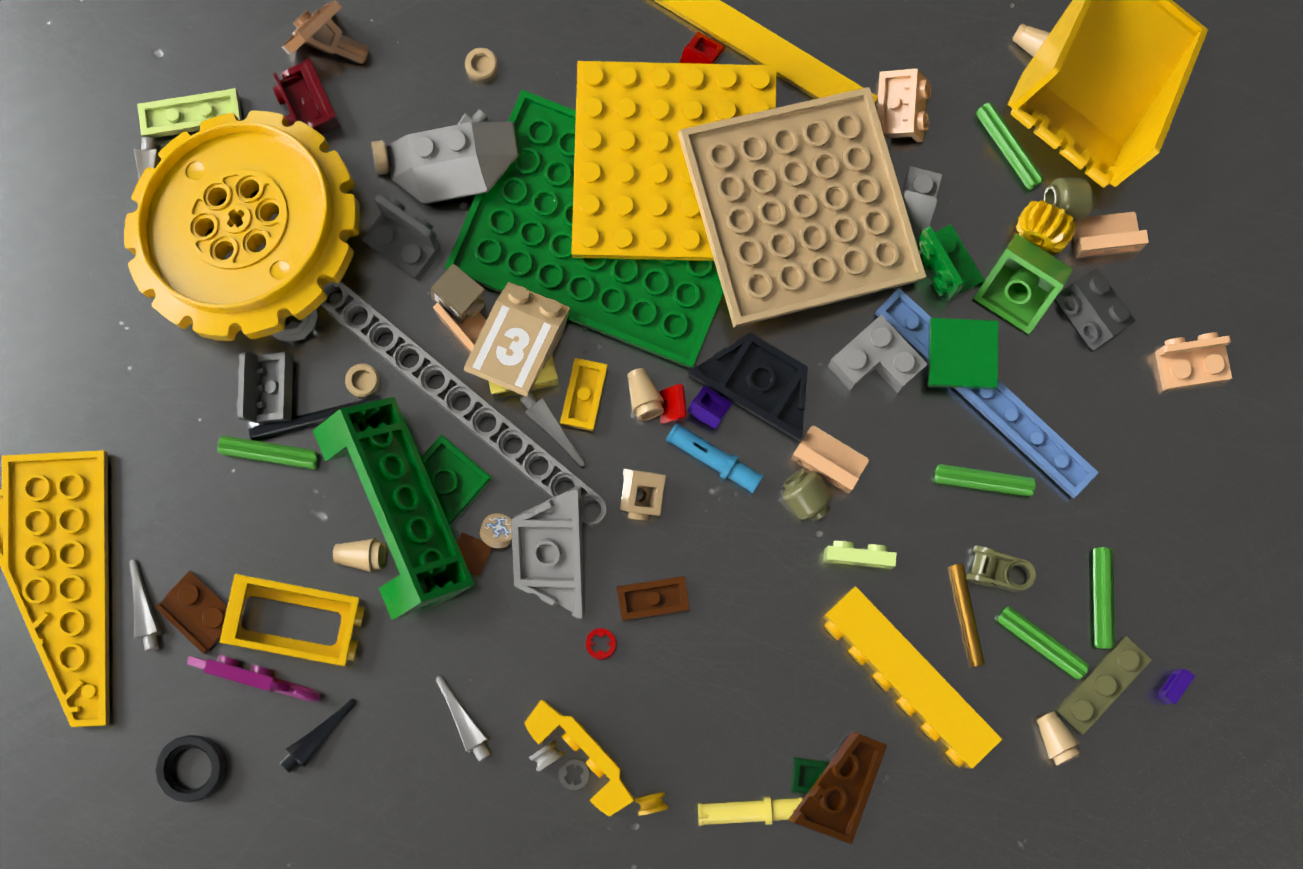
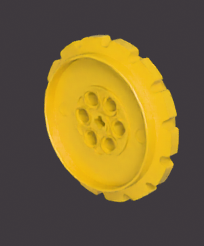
[124,110,360,341]

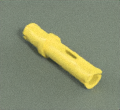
[698,797,803,826]

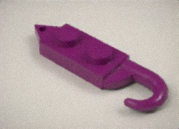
[187,654,321,702]

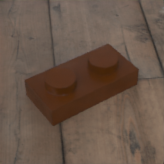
[617,576,690,621]

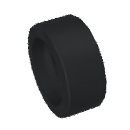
[155,735,227,803]

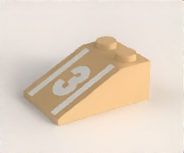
[464,282,570,397]

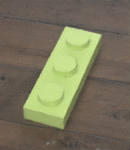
[137,88,242,138]

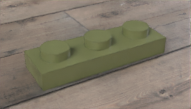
[1055,636,1152,735]

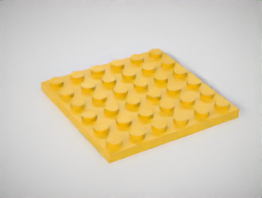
[572,61,776,261]

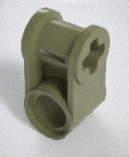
[965,546,1036,593]

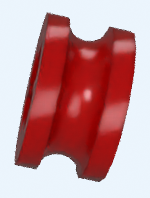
[585,628,617,660]

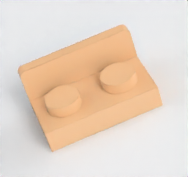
[877,68,931,142]
[1155,332,1233,391]

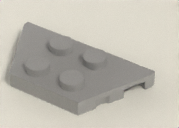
[511,487,585,618]

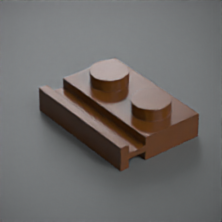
[155,570,228,654]

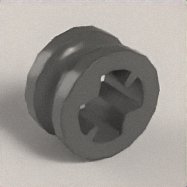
[559,759,590,790]

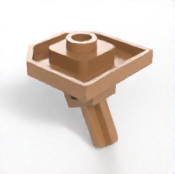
[281,0,369,64]

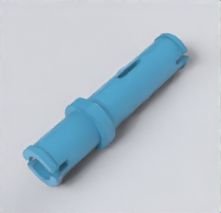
[666,422,764,494]

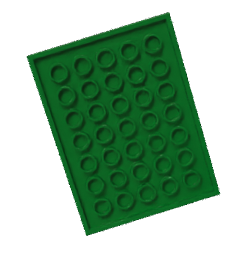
[444,89,724,369]

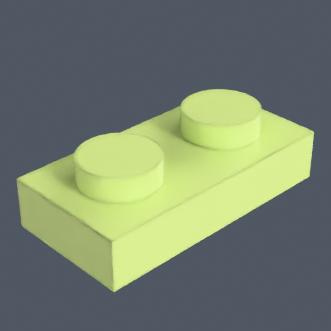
[824,541,897,569]

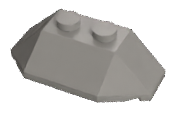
[386,122,519,204]

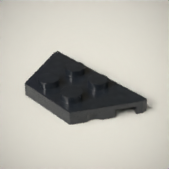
[688,332,808,441]

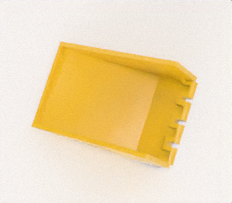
[1007,0,1208,188]

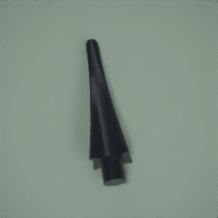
[280,698,356,773]

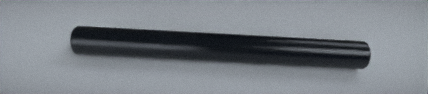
[248,395,382,441]

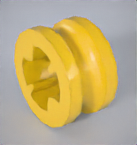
[635,791,669,816]

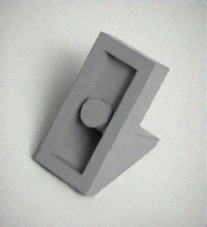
[902,166,942,238]

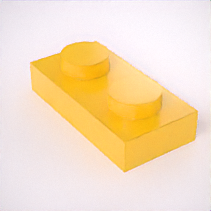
[560,358,608,432]

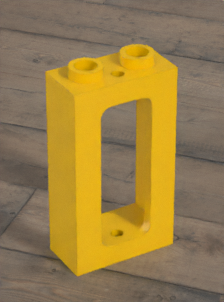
[219,574,365,667]

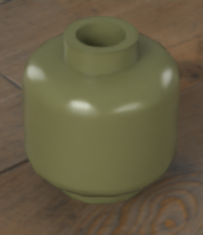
[1044,177,1097,221]
[782,469,833,521]

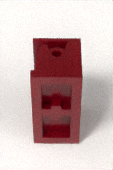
[272,58,341,135]

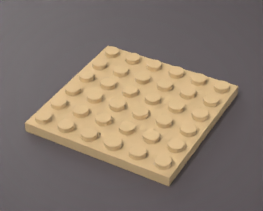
[678,87,926,328]

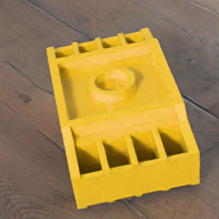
[524,700,634,816]

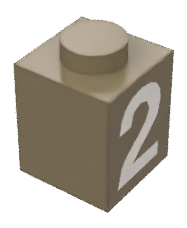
[431,264,485,324]

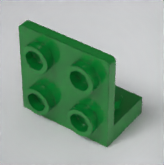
[916,224,985,302]

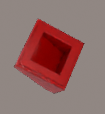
[679,32,726,64]
[659,384,687,425]

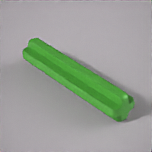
[976,102,1044,190]
[218,435,319,469]
[934,464,1036,497]
[1093,547,1115,649]
[998,606,1090,679]

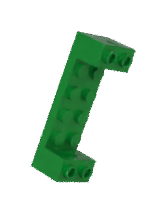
[313,396,475,620]

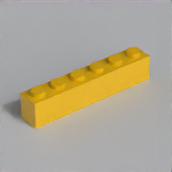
[823,586,1002,769]

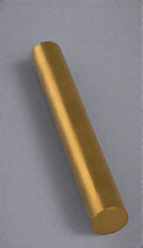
[950,563,985,667]

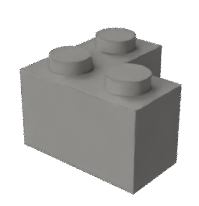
[828,315,928,394]

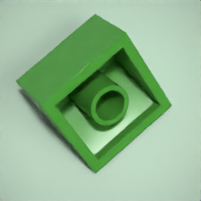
[973,233,1073,335]

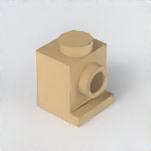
[620,469,666,521]

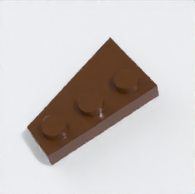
[788,732,887,844]

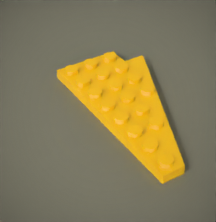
[0,450,110,727]

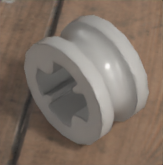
[529,740,564,772]

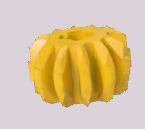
[1016,200,1077,253]

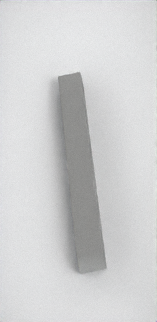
[321,282,607,528]

